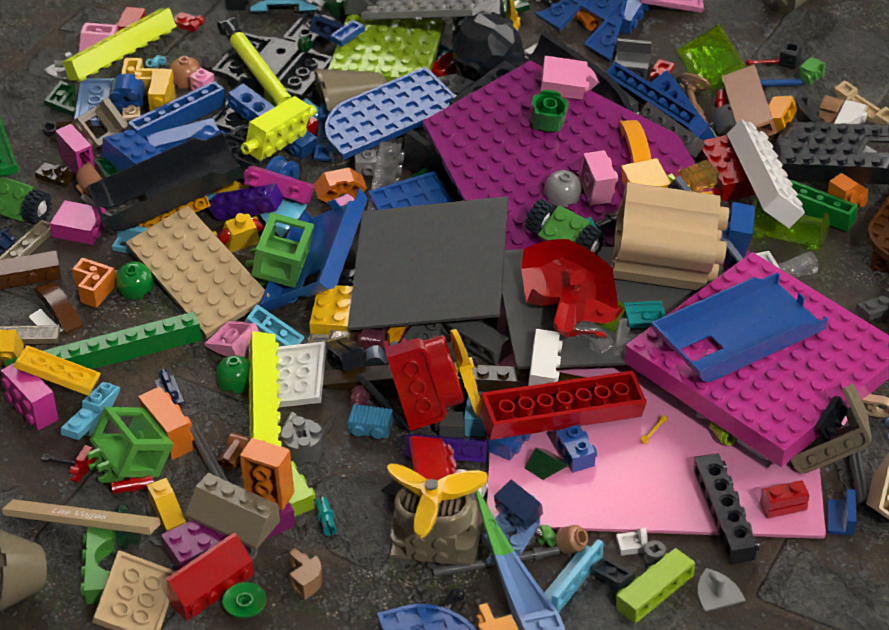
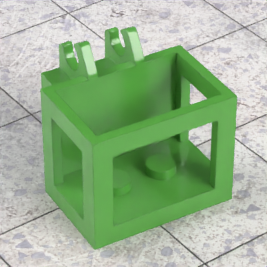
[245,212,314,288]
[87,407,174,483]

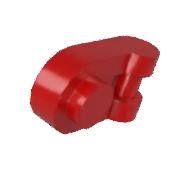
[174,12,204,32]

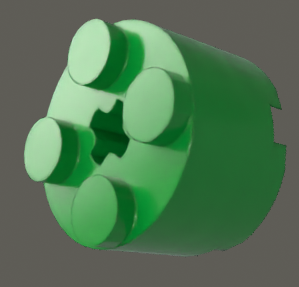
[529,90,568,132]

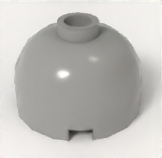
[544,170,581,207]

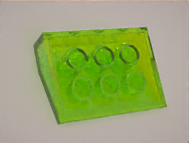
[677,23,746,89]

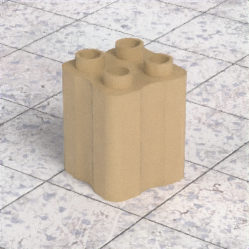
[612,182,729,291]

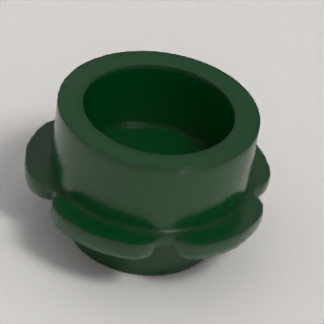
[297,36,312,52]

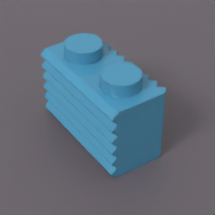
[348,404,393,439]

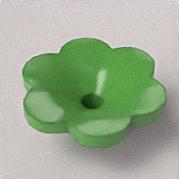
[538,524,557,547]

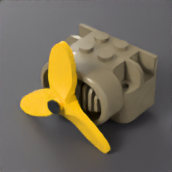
[387,464,488,565]

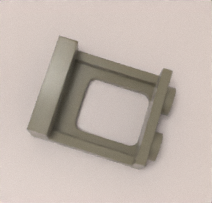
[71,97,128,151]

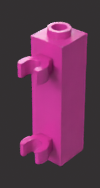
[243,166,314,204]

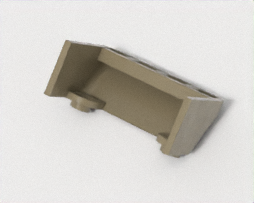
[791,383,871,474]

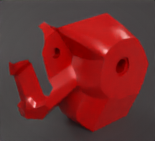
[521,239,623,338]

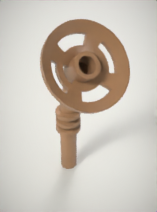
[676,73,711,128]

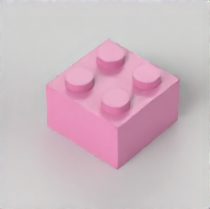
[578,150,618,206]

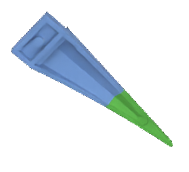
[475,490,566,630]

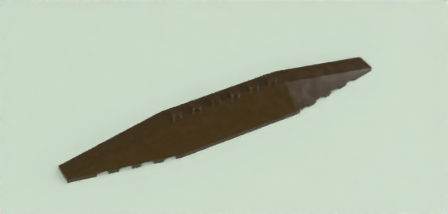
[322,363,585,392]

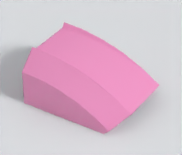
[204,321,259,358]

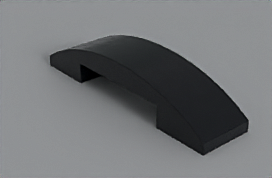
[795,87,825,123]

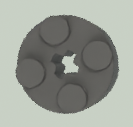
[281,416,323,465]

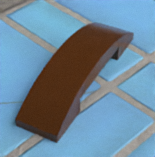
[34,281,83,334]

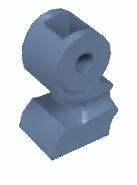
[365,341,398,367]

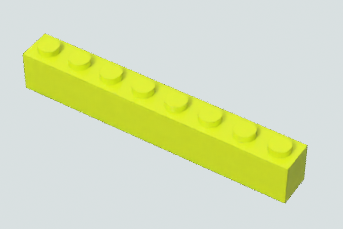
[62,8,176,82]
[249,331,281,447]

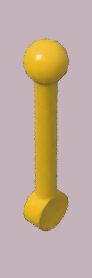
[641,415,668,444]

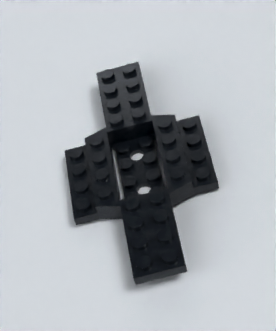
[212,10,335,133]

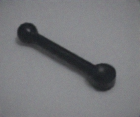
[42,454,76,466]

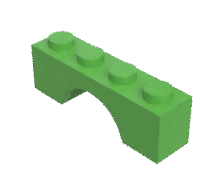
[81,527,116,604]

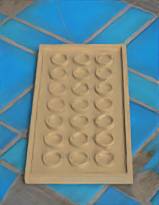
[126,205,270,338]

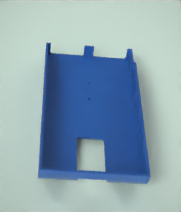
[259,189,368,311]
[651,272,828,382]

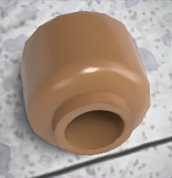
[556,525,588,554]

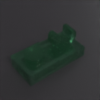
[114,504,142,550]

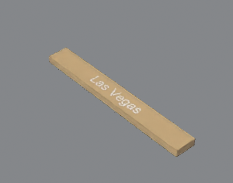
[2,499,160,535]

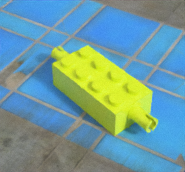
[240,96,316,161]

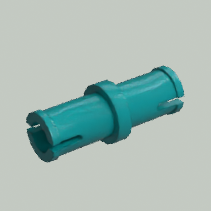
[315,497,337,536]

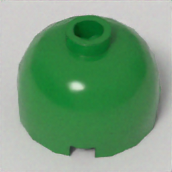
[116,261,154,300]
[216,355,250,394]

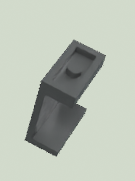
[614,39,651,80]

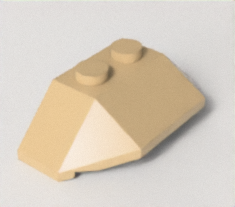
[866,453,889,519]

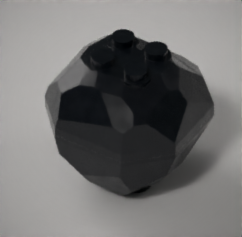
[452,12,526,82]

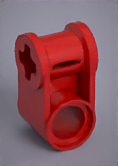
[431,53,457,77]

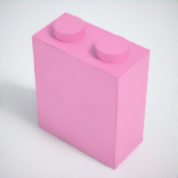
[540,56,590,100]

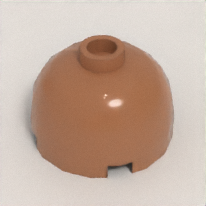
[170,56,201,88]
[76,161,102,197]

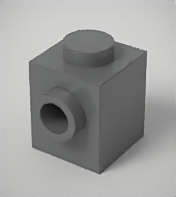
[436,411,465,438]

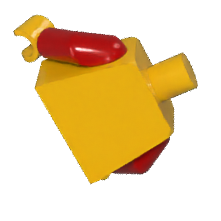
[213,213,263,253]

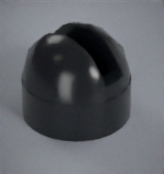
[42,122,56,137]

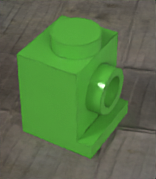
[799,57,826,85]

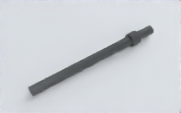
[433,546,560,577]

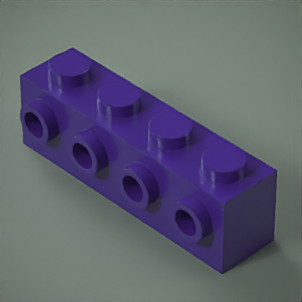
[208,183,284,221]

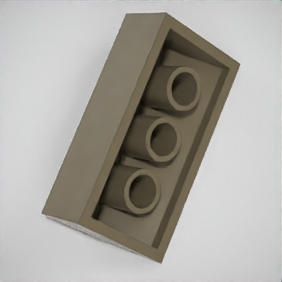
[185,473,280,550]

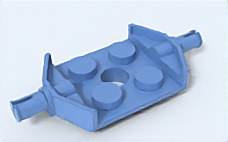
[482,495,541,565]

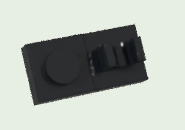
[814,396,848,441]
[590,557,636,590]

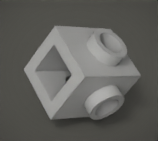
[354,150,380,176]

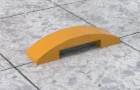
[619,120,651,164]

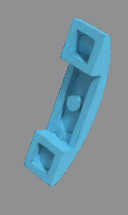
[250,0,317,13]

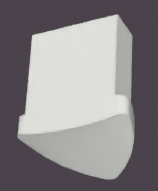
[616,528,647,556]

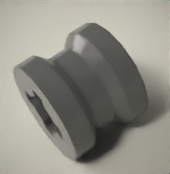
[644,541,666,567]

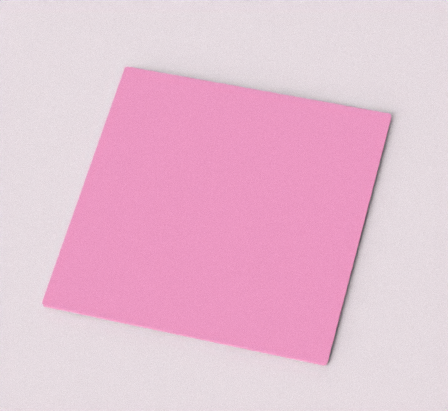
[487,296,826,539]

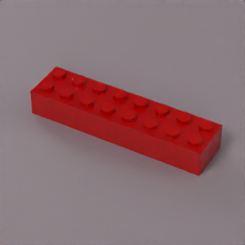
[477,371,647,440]

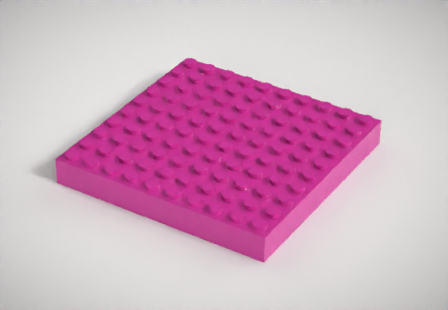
[624,252,889,467]

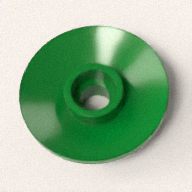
[223,582,267,618]

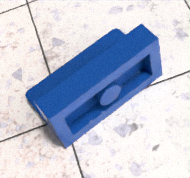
[828,489,856,536]

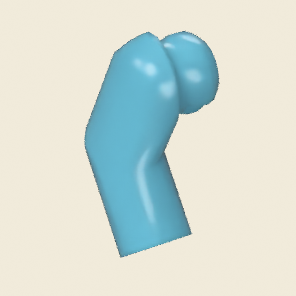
[146,55,166,69]

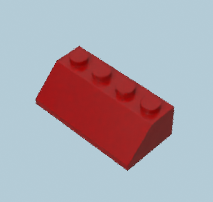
[409,436,457,481]
[166,532,254,621]

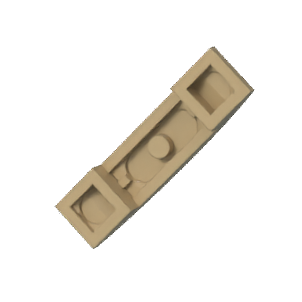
[833,81,889,125]

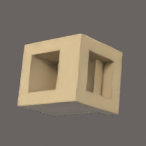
[123,105,141,131]

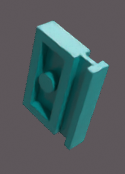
[623,301,666,329]

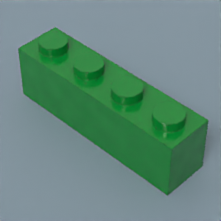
[791,180,858,232]

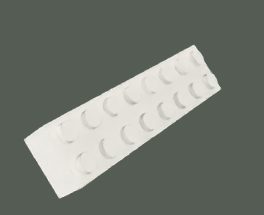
[727,119,805,228]

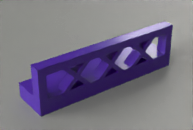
[405,434,489,462]

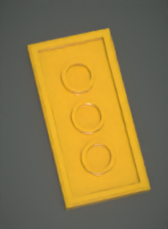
[14,345,101,396]

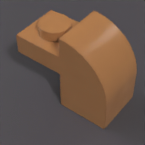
[818,95,845,123]
[289,548,322,600]

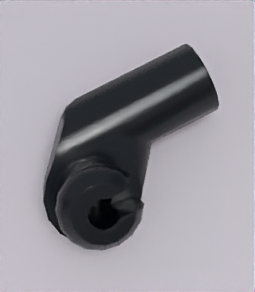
[442,588,465,610]

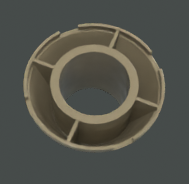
[0,530,47,612]

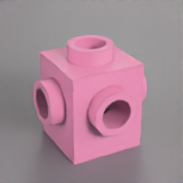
[190,68,214,92]

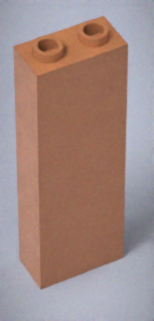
[722,64,777,136]

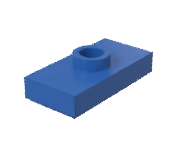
[329,20,365,46]

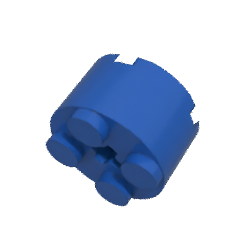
[109,73,145,113]

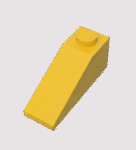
[147,478,186,532]

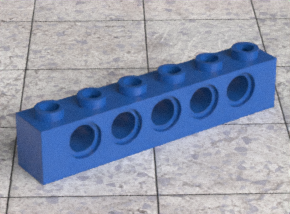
[651,70,717,140]
[228,84,317,160]

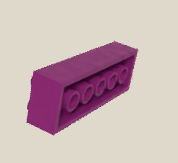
[161,502,295,571]

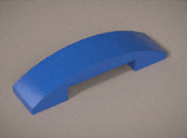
[314,104,334,161]

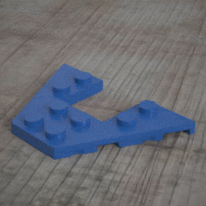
[535,0,627,62]

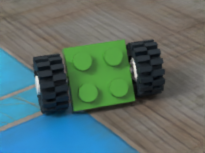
[0,176,52,224]
[525,199,605,256]

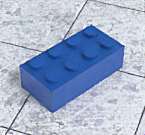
[102,129,162,171]

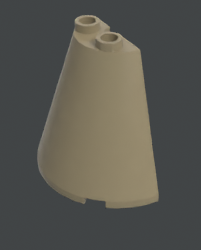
[314,69,387,111]

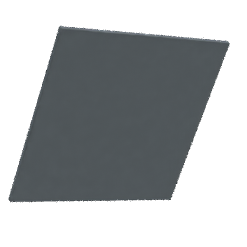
[347,196,509,331]

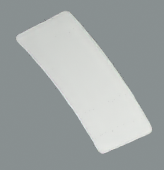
[29,309,63,332]

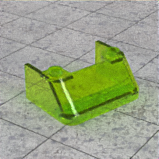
[753,199,831,251]

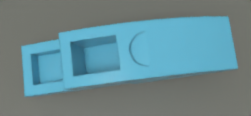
[61,382,120,440]

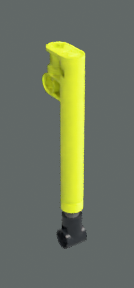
[217,17,292,107]

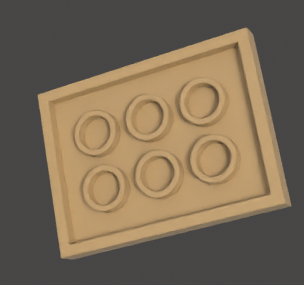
[92,550,176,630]

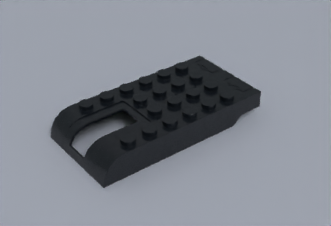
[772,122,889,185]
[88,133,245,231]

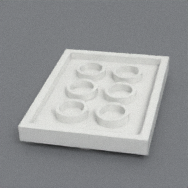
[276,341,326,407]

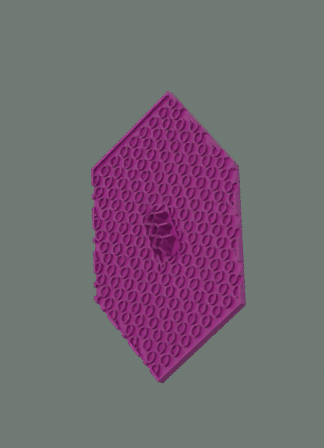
[422,61,750,272]

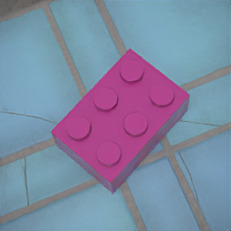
[1,363,59,431]

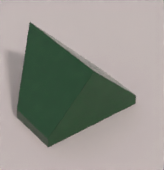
[525,447,567,480]

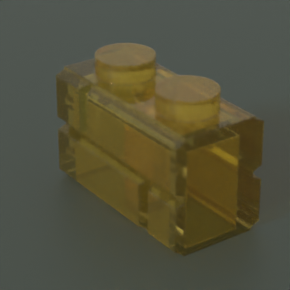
[676,159,720,193]

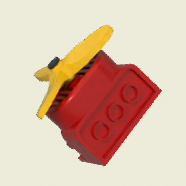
[383,329,481,431]

